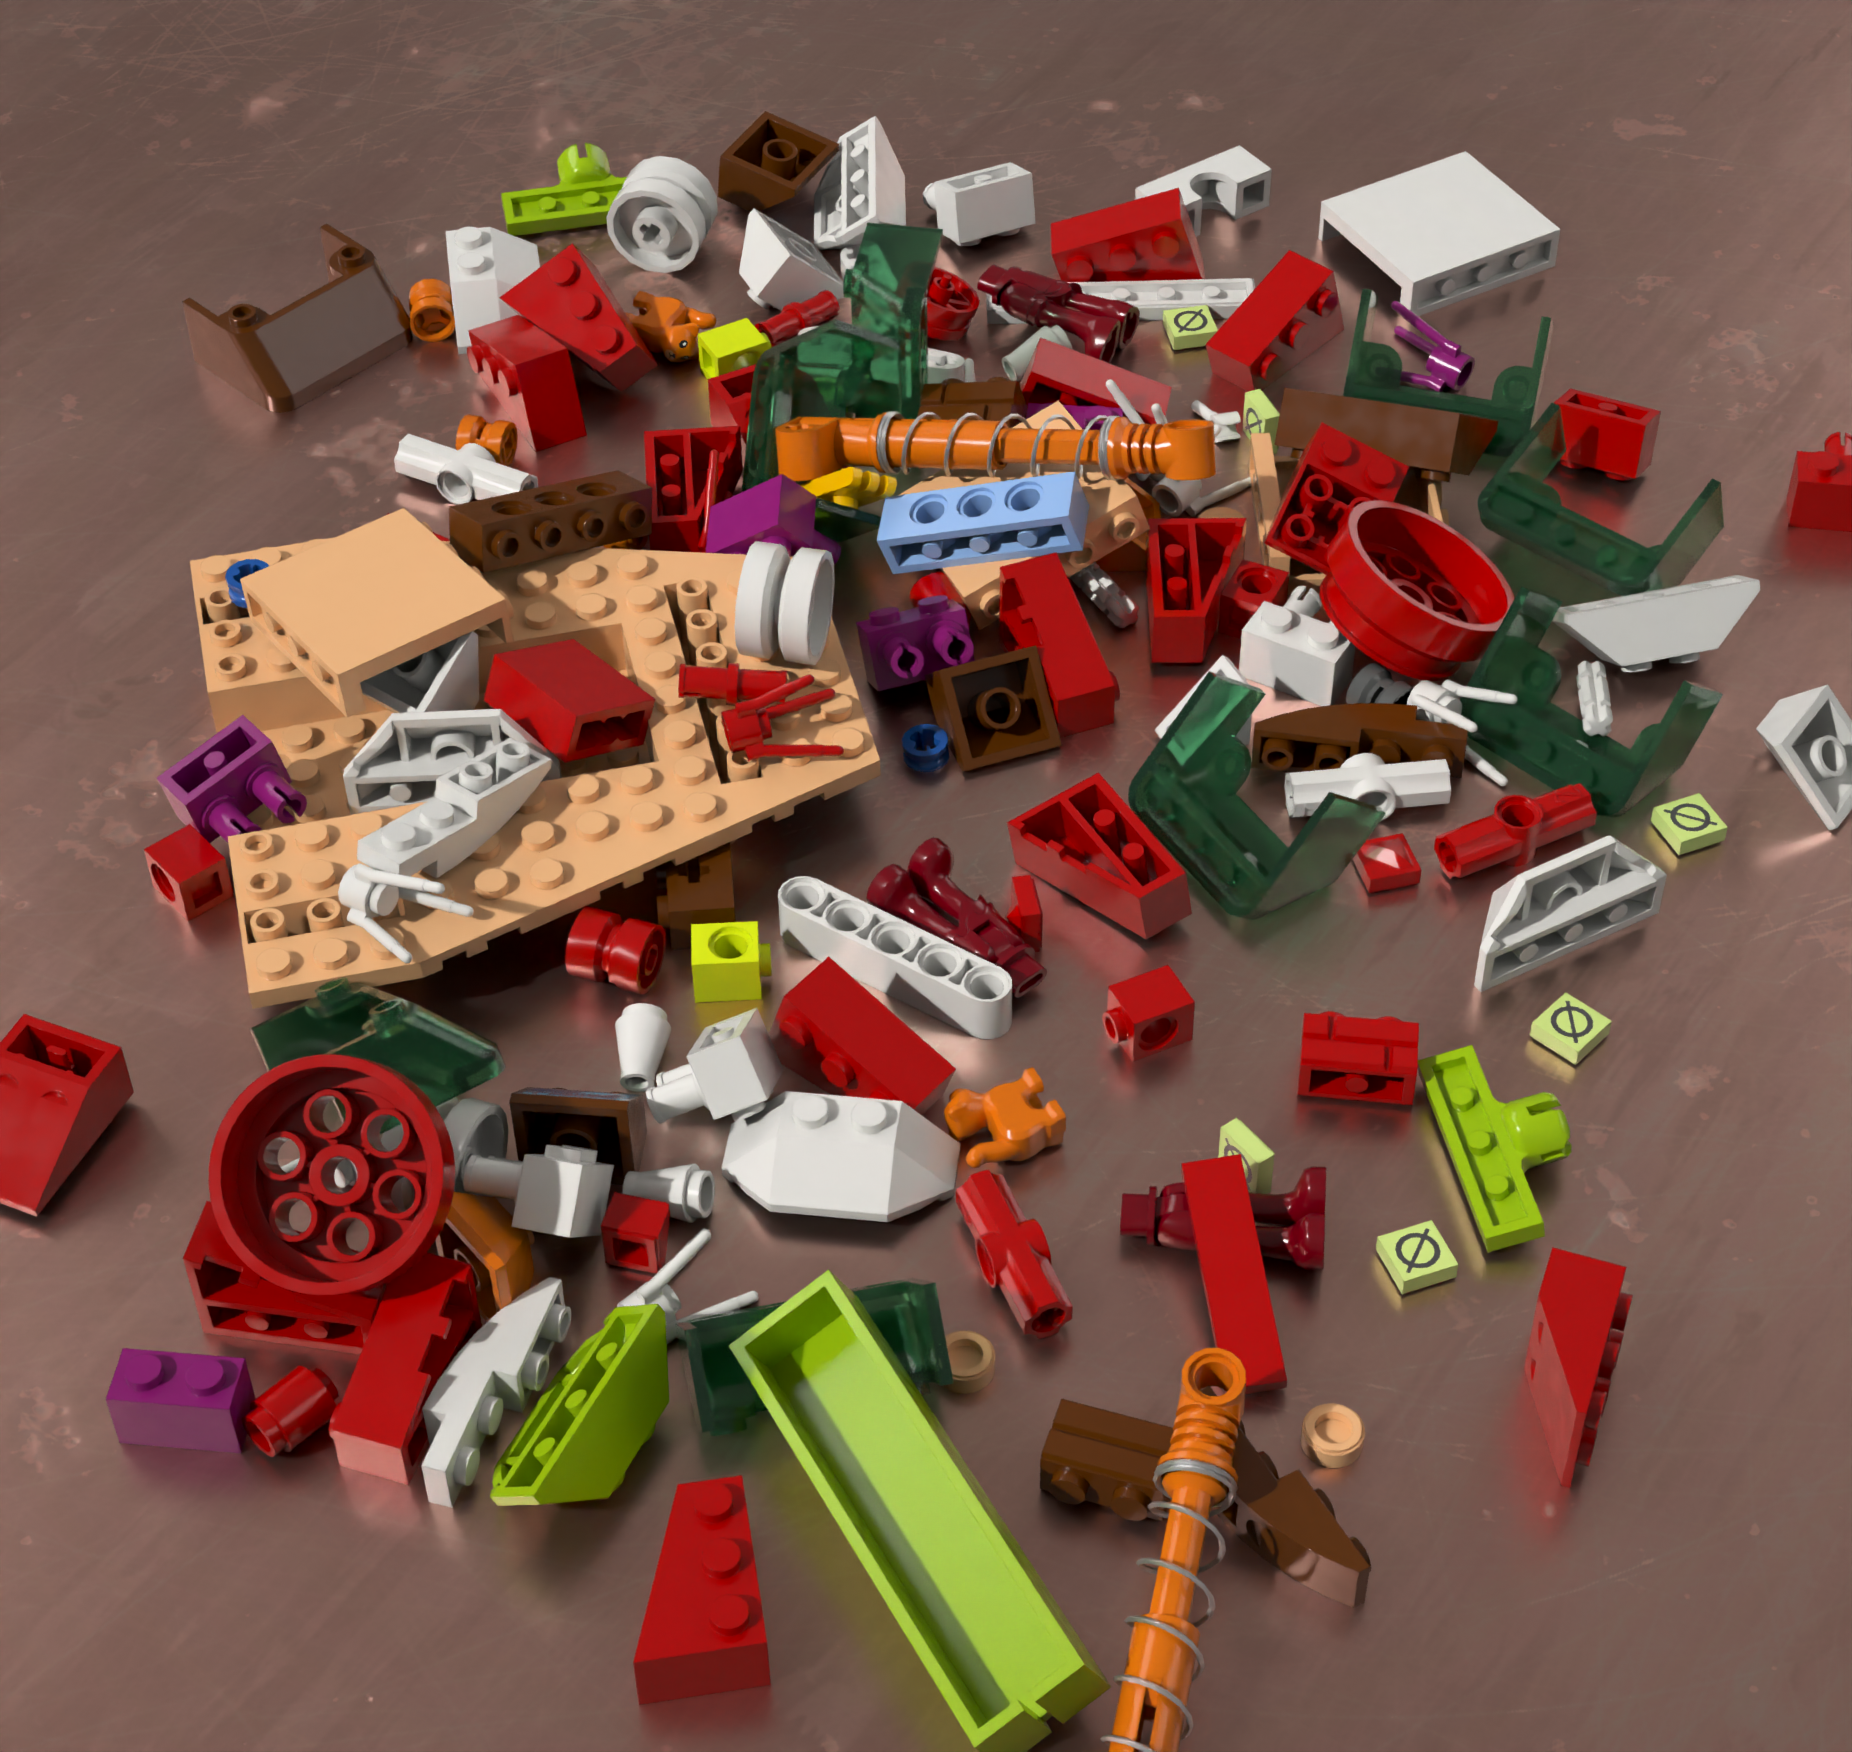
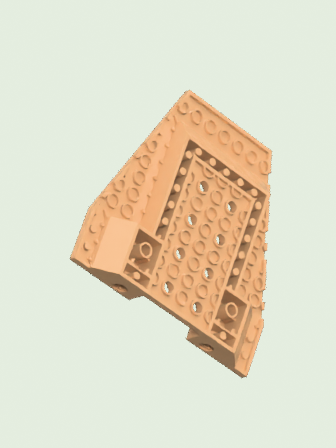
[190,537,881,1009]

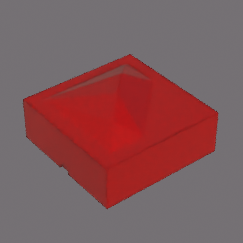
[1351,833,1422,893]
[1005,875,1043,952]

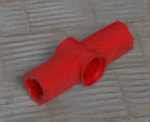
[1434,783,1597,879]
[956,1169,1073,1339]

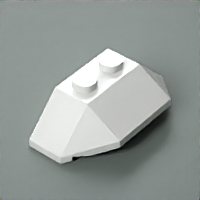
[814,116,906,250]
[446,226,540,354]
[1548,575,1760,672]
[343,709,562,815]
[1474,835,1667,992]
[722,1091,961,1222]

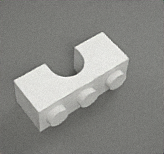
[1135,145,1272,237]

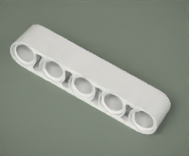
[778,876,1012,1039]

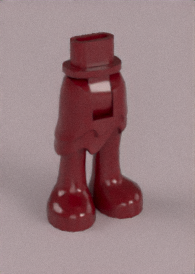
[977,264,1140,364]
[866,837,1047,998]
[1120,1166,1326,1270]

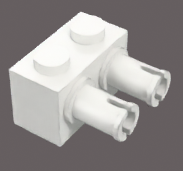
[923,162,1036,246]
[1239,586,1356,706]
[646,1008,784,1124]
[463,1145,614,1238]

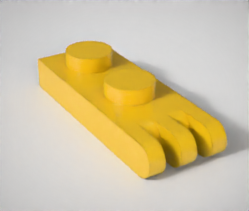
[799,466,897,521]

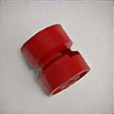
[565,906,666,994]

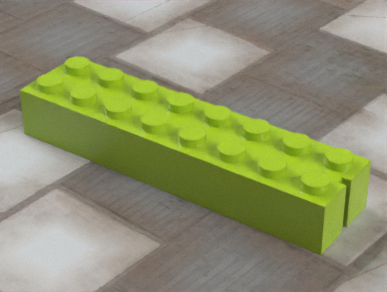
[729,1269,1111,1752]

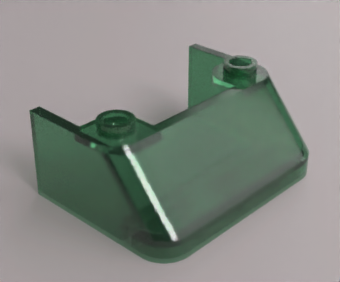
[843,223,943,419]
[1343,289,1554,457]
[742,319,900,542]
[1477,403,1724,596]
[1459,587,1723,817]
[1128,671,1386,920]
[250,977,506,1134]
[675,1278,954,1436]

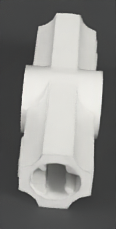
[394,434,538,505]
[1284,753,1451,824]

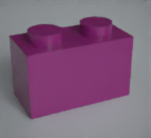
[105,1348,256,1454]

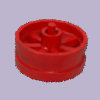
[892,265,980,341]

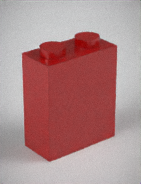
[484,639,655,763]

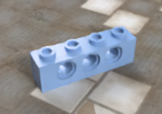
[877,471,1089,574]

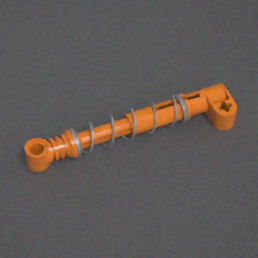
[775,411,1216,481]
[1100,1348,1246,1752]

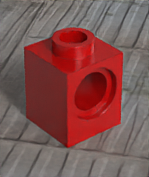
[1218,559,1290,639]
[144,824,234,922]
[1102,965,1195,1062]

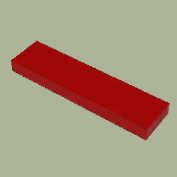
[1181,1154,1287,1394]

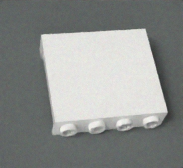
[1318,151,1560,316]

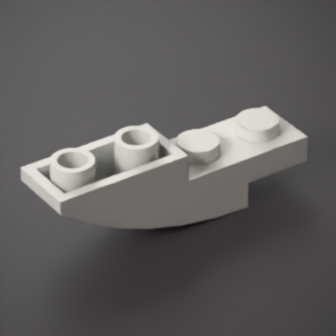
[357,737,551,879]
[421,1277,571,1508]

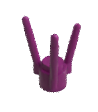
[1375,301,1475,393]

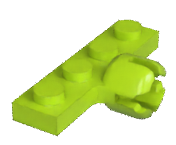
[501,143,627,236]
[1418,1045,1572,1252]

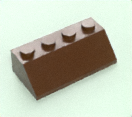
[1275,388,1499,482]

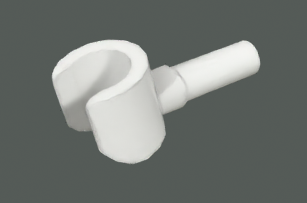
[1191,400,1241,443]

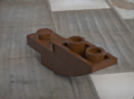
[1251,703,1468,778]
[1200,1386,1371,1608]

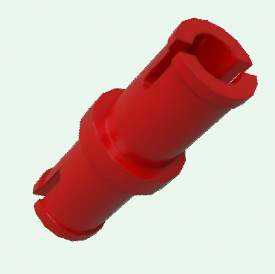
[755,290,840,349]
[678,663,787,705]

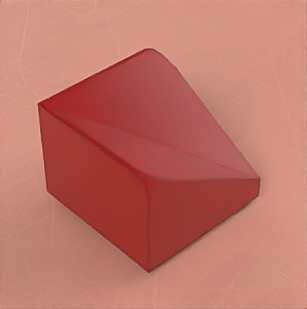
[600,1192,670,1274]

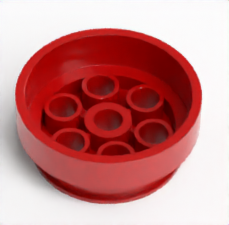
[1320,500,1516,681]
[208,1054,455,1295]

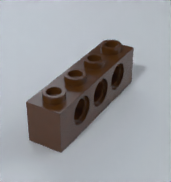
[449,470,652,573]

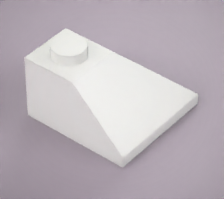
[739,208,850,311]
[360,631,479,713]
[1756,684,1852,830]

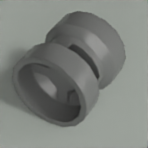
[1346,663,1414,705]

